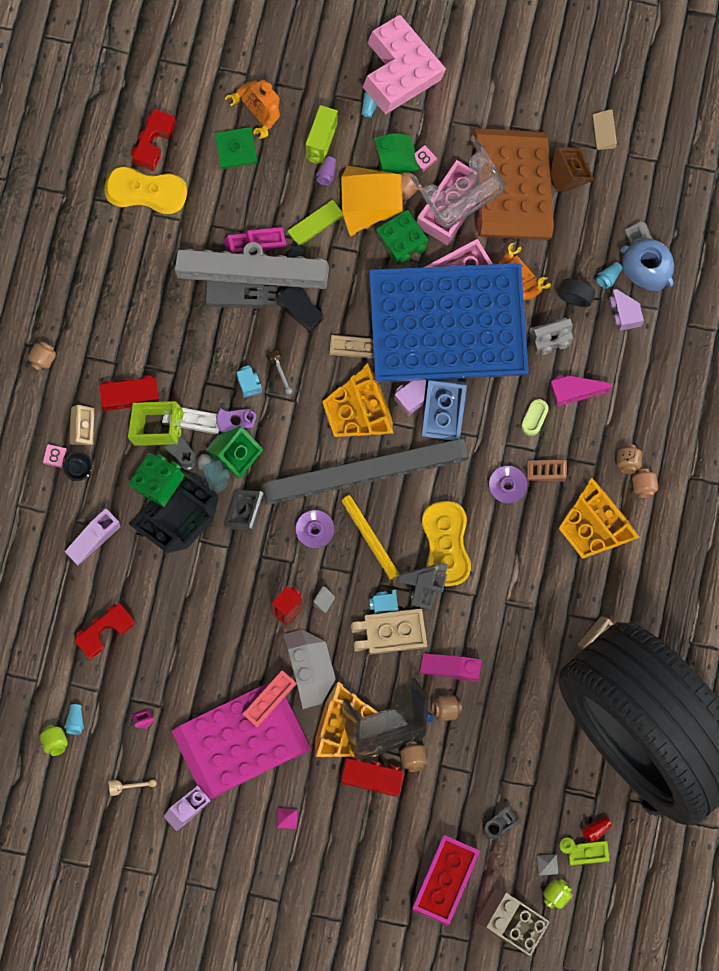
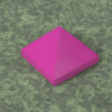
[132,709,154,729]
[277,808,298,829]

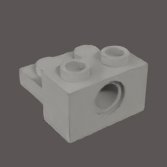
[529,317,573,355]

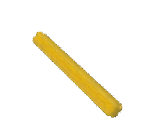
[342,495,399,579]

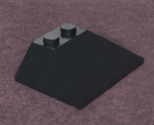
[129,469,219,553]

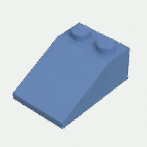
[422,379,468,440]

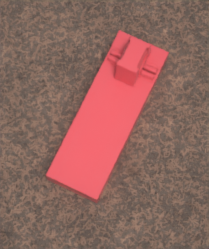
[243,671,297,728]

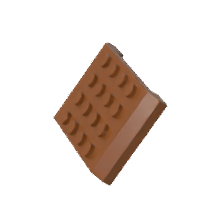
[472,128,554,240]

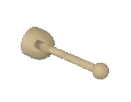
[108,779,156,796]

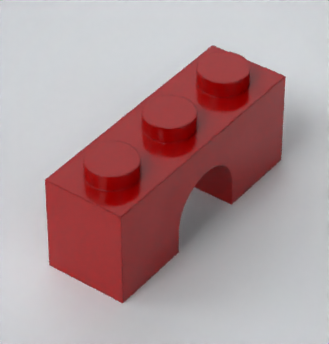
[131,109,176,172]
[74,603,136,661]

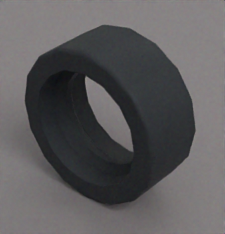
[557,278,596,308]

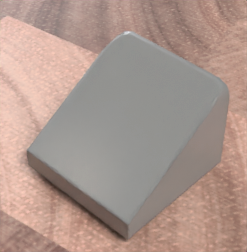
[624,221,652,244]
[313,587,335,613]

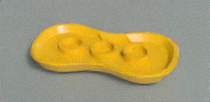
[104,166,187,214]
[422,501,471,586]

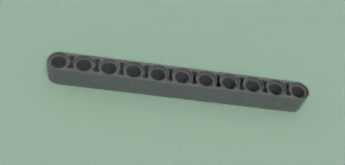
[262,439,469,504]

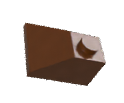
[550,148,595,191]

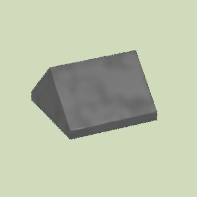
[224,490,264,535]

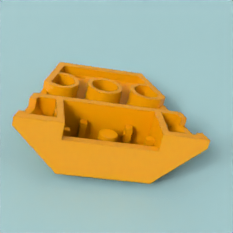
[341,165,403,237]
[322,363,394,437]
[559,478,640,559]
[315,682,386,757]

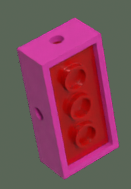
[412,835,480,926]

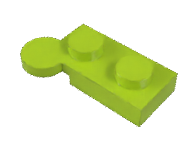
[559,838,610,866]

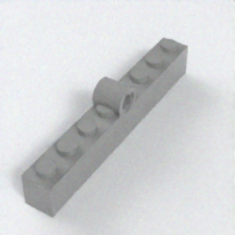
[175,242,329,289]

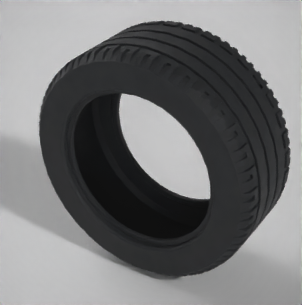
[559,622,719,825]

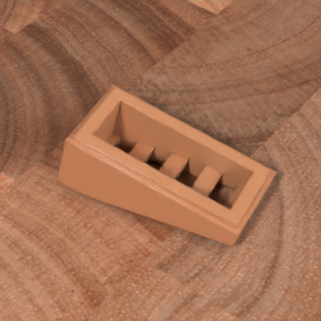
[527,460,567,482]

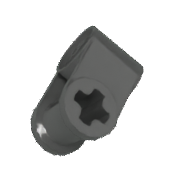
[163,436,197,470]
[483,805,521,840]

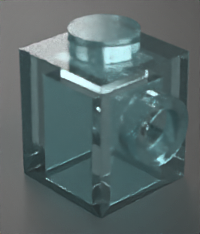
[202,460,230,492]

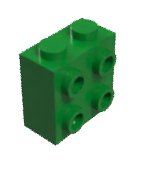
[376,210,428,265]
[128,453,185,507]

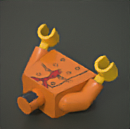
[225,80,280,139]
[499,242,551,301]

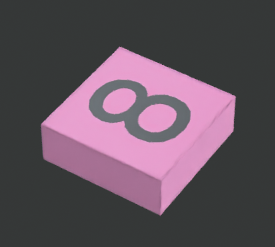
[415,146,437,172]
[43,444,67,468]

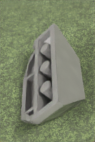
[283,630,336,709]

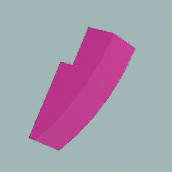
[224,227,286,254]

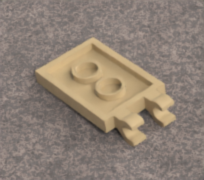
[351,609,427,655]

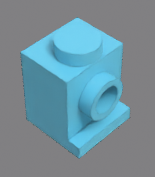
[237,366,262,398]
[369,590,398,614]

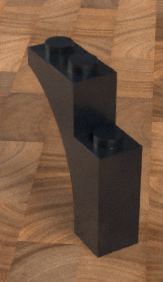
[277,245,323,333]

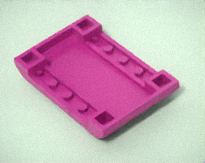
[171,682,312,800]

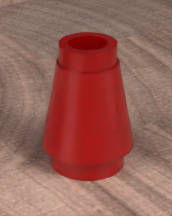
[582,817,612,843]

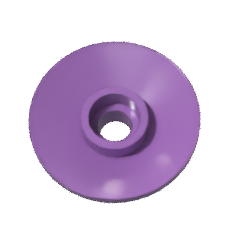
[489,466,527,504]
[296,510,334,548]

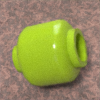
[39,725,68,756]
[543,879,572,909]

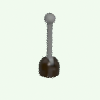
[266,350,293,395]

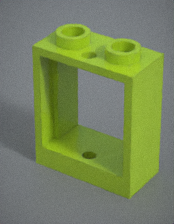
[306,105,338,164]
[128,401,184,446]

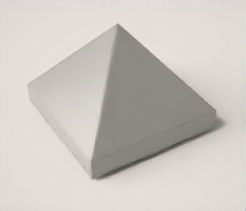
[537,854,558,876]

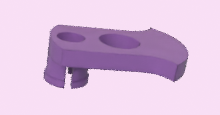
[216,408,256,433]

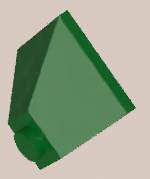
[374,133,420,174]
[206,426,263,479]

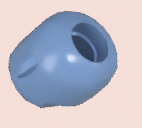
[620,239,674,292]

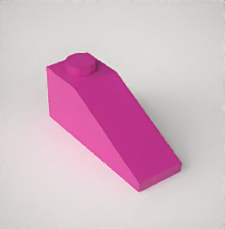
[550,375,612,407]
[420,654,482,683]

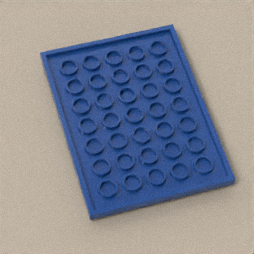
[369,263,529,383]

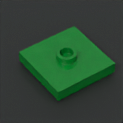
[215,127,258,170]

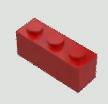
[99,376,159,412]
[272,586,302,626]
[341,757,404,797]

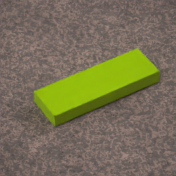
[287,200,343,246]

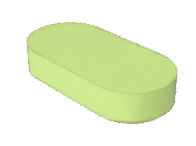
[521,399,548,436]

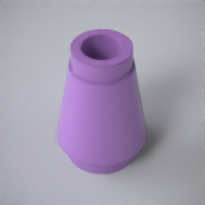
[316,156,336,185]

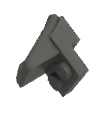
[397,563,448,610]

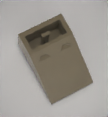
[476,889,550,957]

